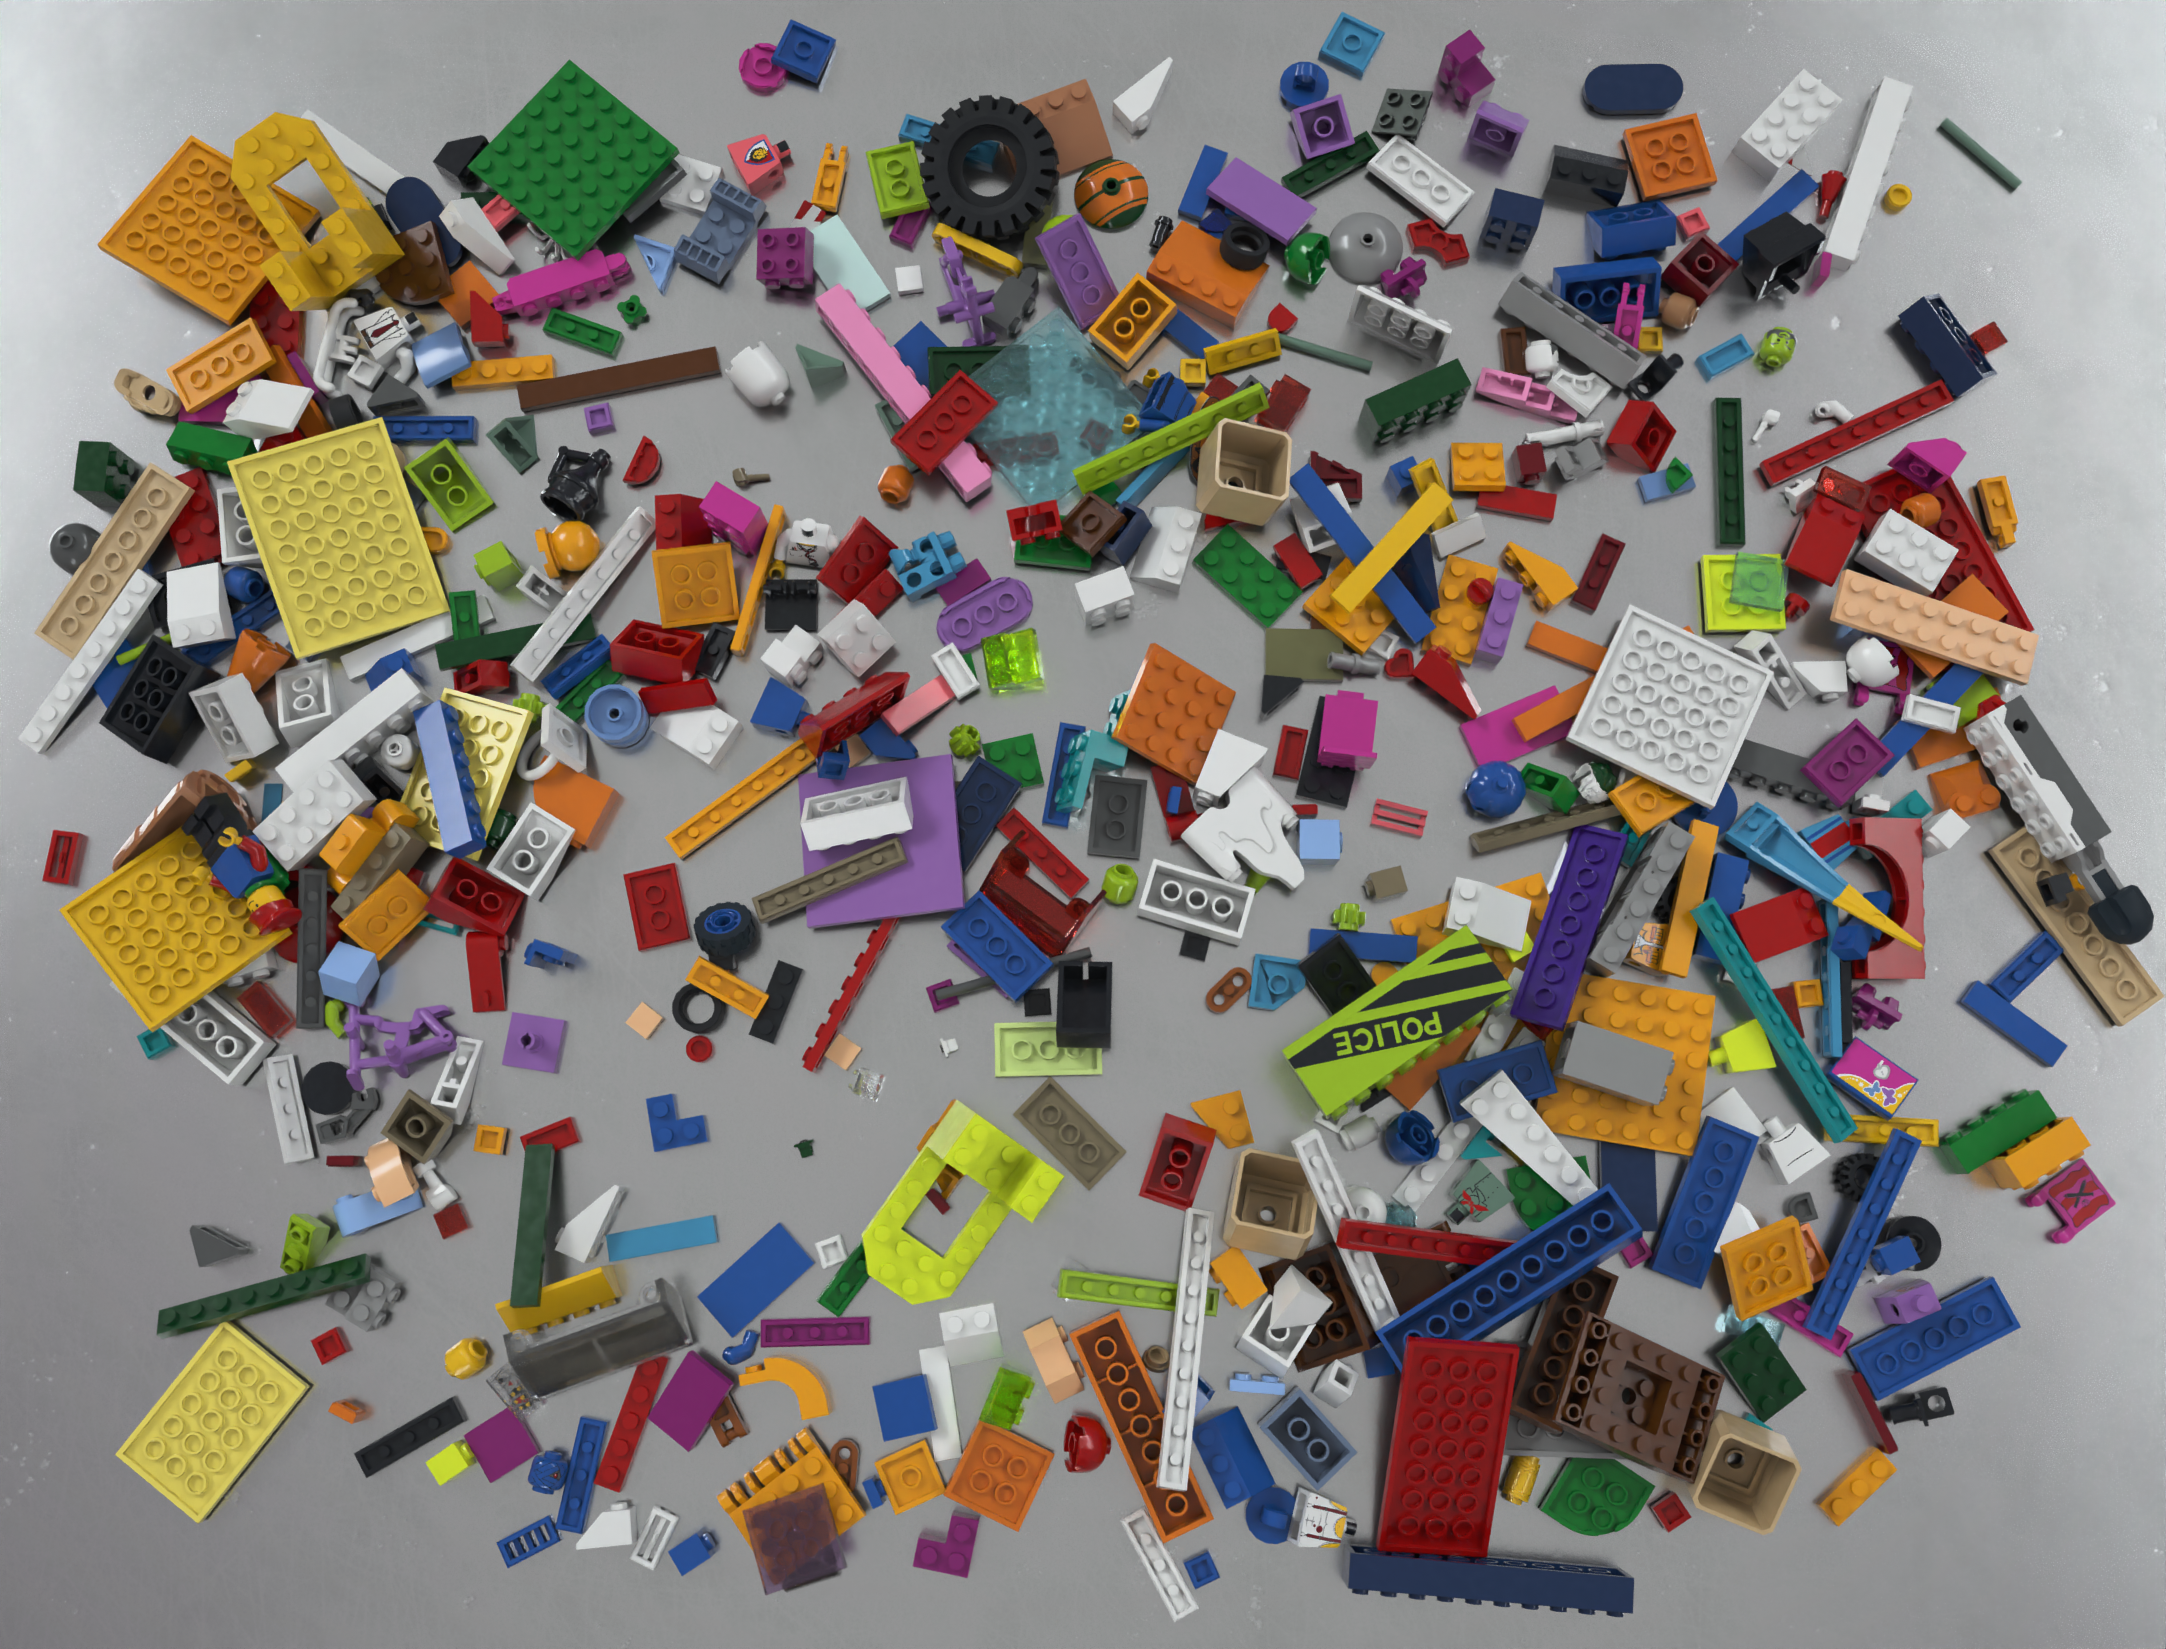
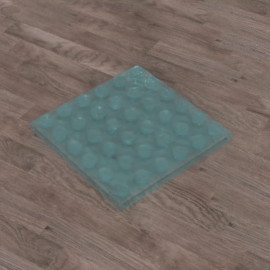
[968,306,1145,506]

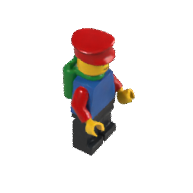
[181,792,302,936]

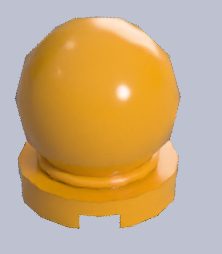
[535,521,600,579]

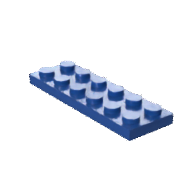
[1648,1115,1759,1289]
[1847,1276,2021,1401]

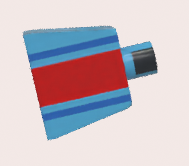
[1796,814,1858,870]

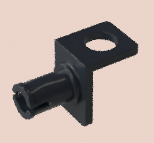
[1627,353,1684,401]
[1889,1387,1954,1427]

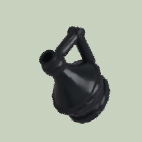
[540,446,611,521]

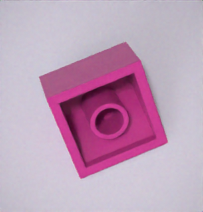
[1887,438,1967,493]

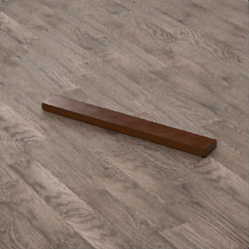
[517,346,721,412]

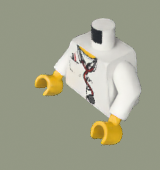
[769,518,841,580]

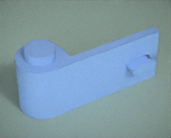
[332,1190,423,1238]

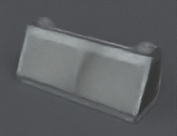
[503,1278,693,1402]

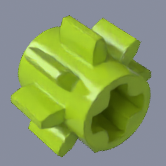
[512,693,546,723]
[949,724,981,757]
[1333,903,1366,932]

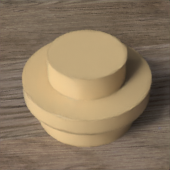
[1143,1346,1170,1373]

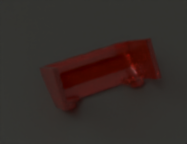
[979,830,1107,958]

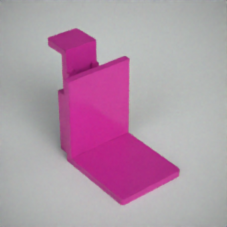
[1317,690,1378,771]

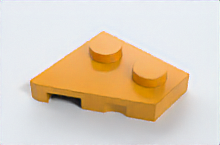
[1190,1090,1254,1149]

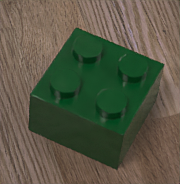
[73,441,134,508]

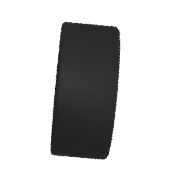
[1219,222,1270,270]
[329,394,365,430]
[672,983,725,1034]

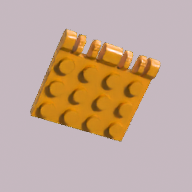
[717,1427,867,1585]

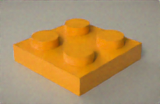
[1450,443,1506,491]
[874,1439,946,1515]

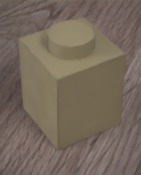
[1365,865,1408,902]

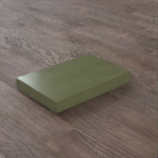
[1265,628,1343,682]

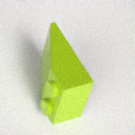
[404,436,494,531]

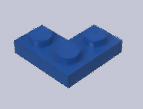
[646,1094,709,1152]

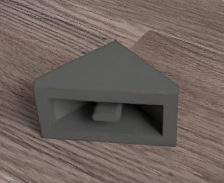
[367,374,426,416]
[189,1225,250,1267]

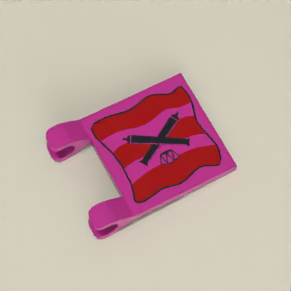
[1852,638,1914,715]
[2024,1158,2116,1244]

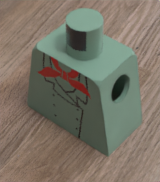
[1446,1159,1515,1225]

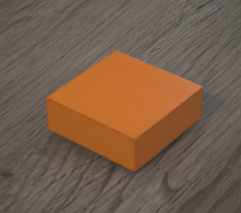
[328,1399,366,1424]

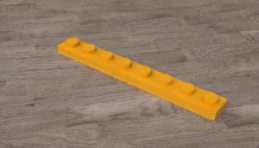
[664,738,835,860]

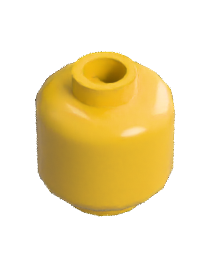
[445,1338,487,1380]

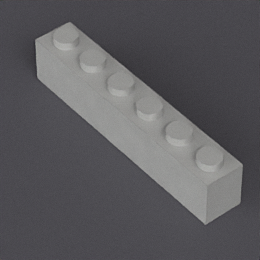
[1498,272,1647,389]

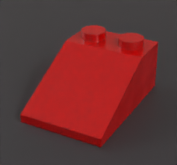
[1784,493,1865,587]
[423,857,526,937]
[1729,888,1829,963]
[1138,1113,1217,1212]

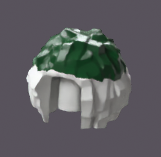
[1573,762,1617,804]

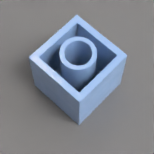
[1296,819,1343,865]
[318,941,380,1007]

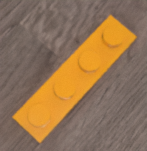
[452,354,555,390]

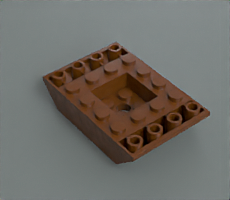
[1552,1311,1725,1484]

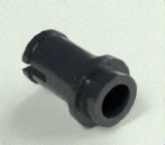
[1149,216,1174,250]

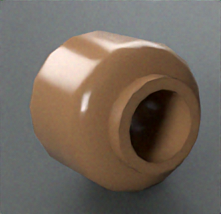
[1659,293,1699,330]

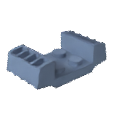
[674,178,767,284]

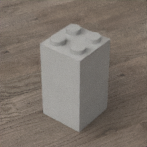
[1552,1021,1675,1106]

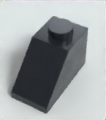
[352,755,404,803]

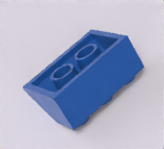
[1586,200,1676,259]
[1192,1407,1276,1509]

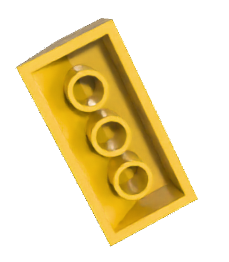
[495,1265,623,1337]

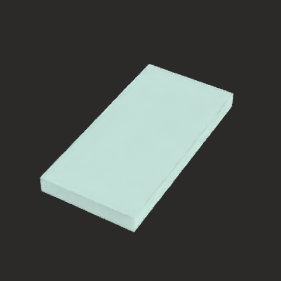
[811,215,891,311]

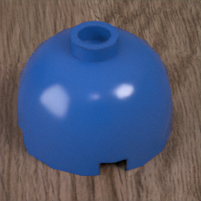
[1385,1110,1440,1166]

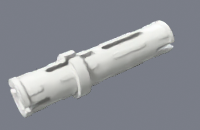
[1525,419,1604,446]

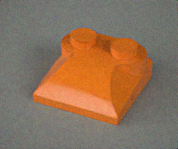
[1929,759,2001,819]

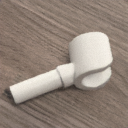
[1751,409,1780,443]

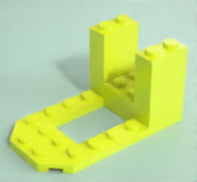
[861,1100,1064,1305]

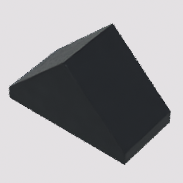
[1259,675,1304,720]

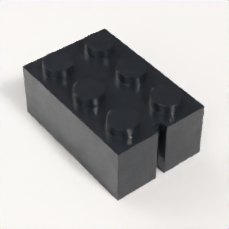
[1056,961,1112,1048]

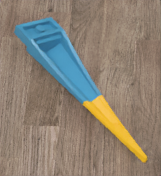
[1724,802,1923,951]

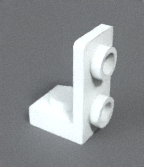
[1852,773,1890,817]

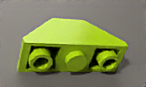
[280,1213,330,1275]

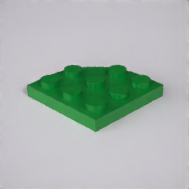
[1504,1155,1591,1231]
[1539,1458,1655,1536]

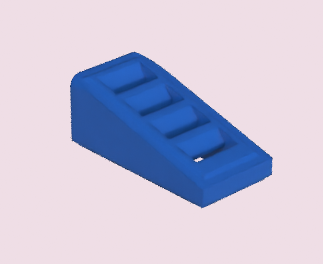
[496,1515,560,1568]

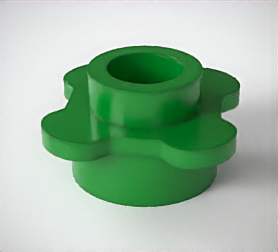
[617,295,647,324]

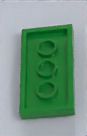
[1192,524,1303,629]

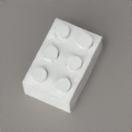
[1854,509,1959,596]

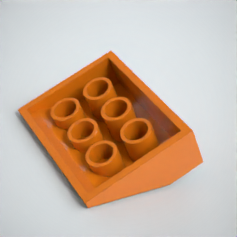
[1146,220,1270,329]

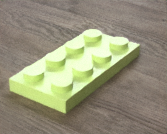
[994,1022,1102,1077]

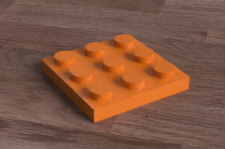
[1622,113,1718,202]
[943,1417,1055,1532]

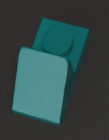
[1458,1125,1502,1160]

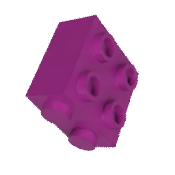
[756,227,814,289]

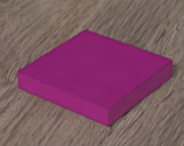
[463,1405,540,1483]

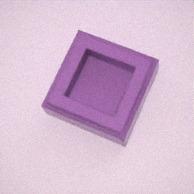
[583,402,615,435]

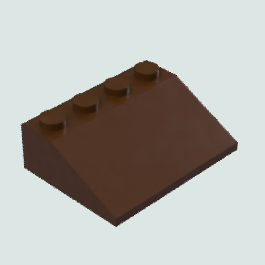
[1259,1240,1381,1373]

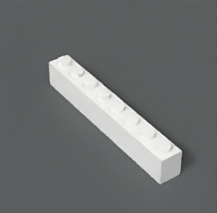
[1817,76,1913,272]

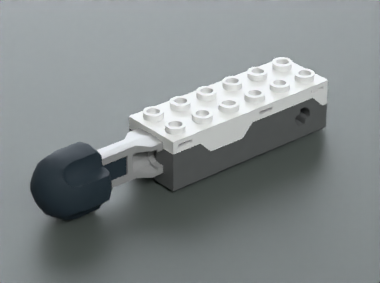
[1963,695,2154,945]

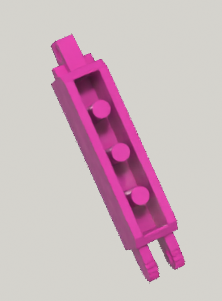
[492,249,631,317]

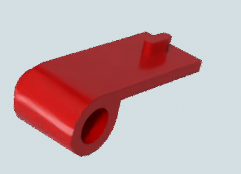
[1150,765,1202,843]
[466,931,509,1012]

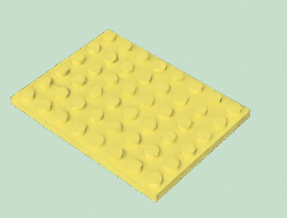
[227,417,450,660]

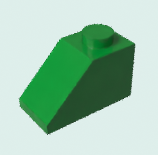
[1521,763,1580,814]

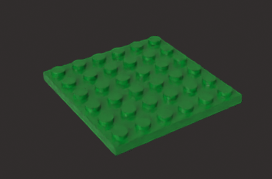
[467,59,680,261]

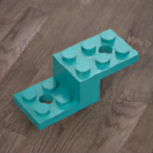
[1055,689,1131,814]

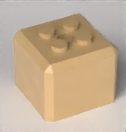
[1196,418,1292,526]
[1223,1148,1318,1260]
[1686,1409,1802,1535]

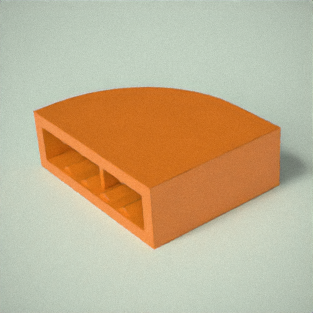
[533,755,620,849]

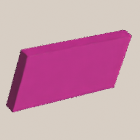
[1459,685,1573,766]

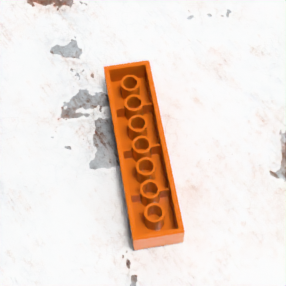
[1069,1309,1214,1544]

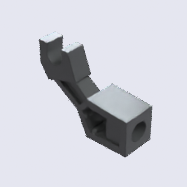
[315,1087,378,1144]

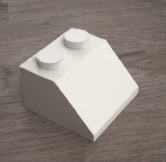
[1236,1294,1316,1379]
[939,1301,1004,1367]

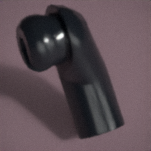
[343,289,375,307]

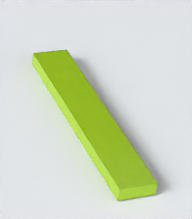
[1057,1269,1220,1317]

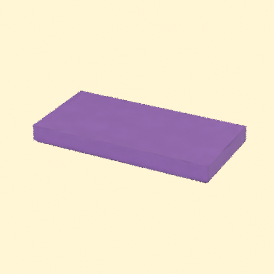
[1206,157,1317,246]
[1035,213,1119,330]

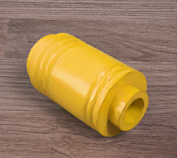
[1501,1456,1541,1506]

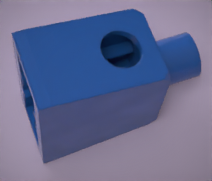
[750,677,815,736]

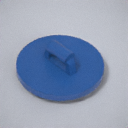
[1673,782,1738,835]

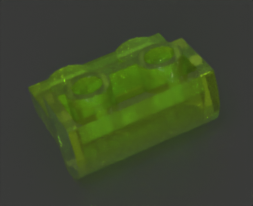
[981,628,1044,690]

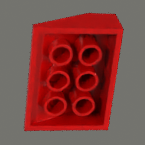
[798,672,910,759]

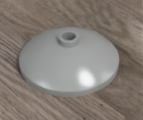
[1329,212,1403,284]

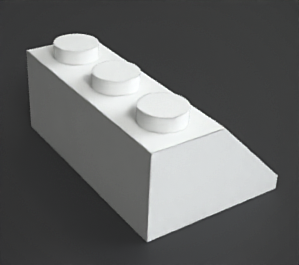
[217,487,264,569]
[1130,506,1202,594]
[189,673,279,763]

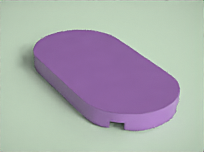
[936,577,1033,653]

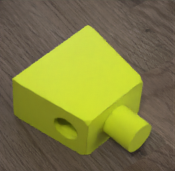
[1707,1019,1777,1074]

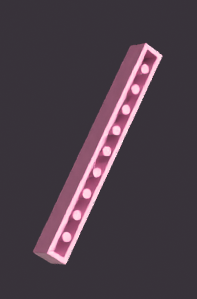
[815,283,992,503]

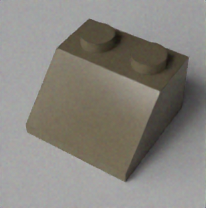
[381,1089,454,1164]

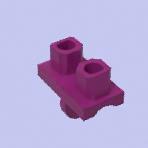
[1380,256,1427,298]
[1852,983,1903,1031]

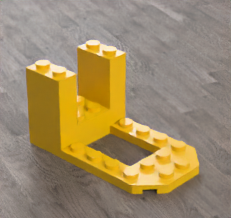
[231,112,405,311]

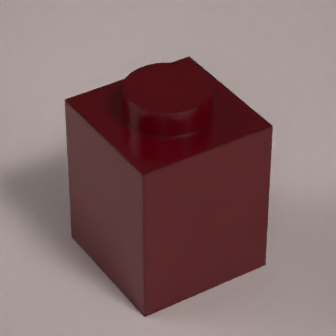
[1511,442,1547,485]

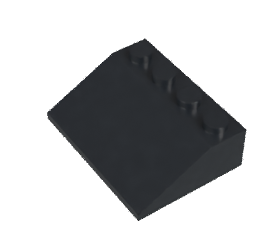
[99,634,221,764]

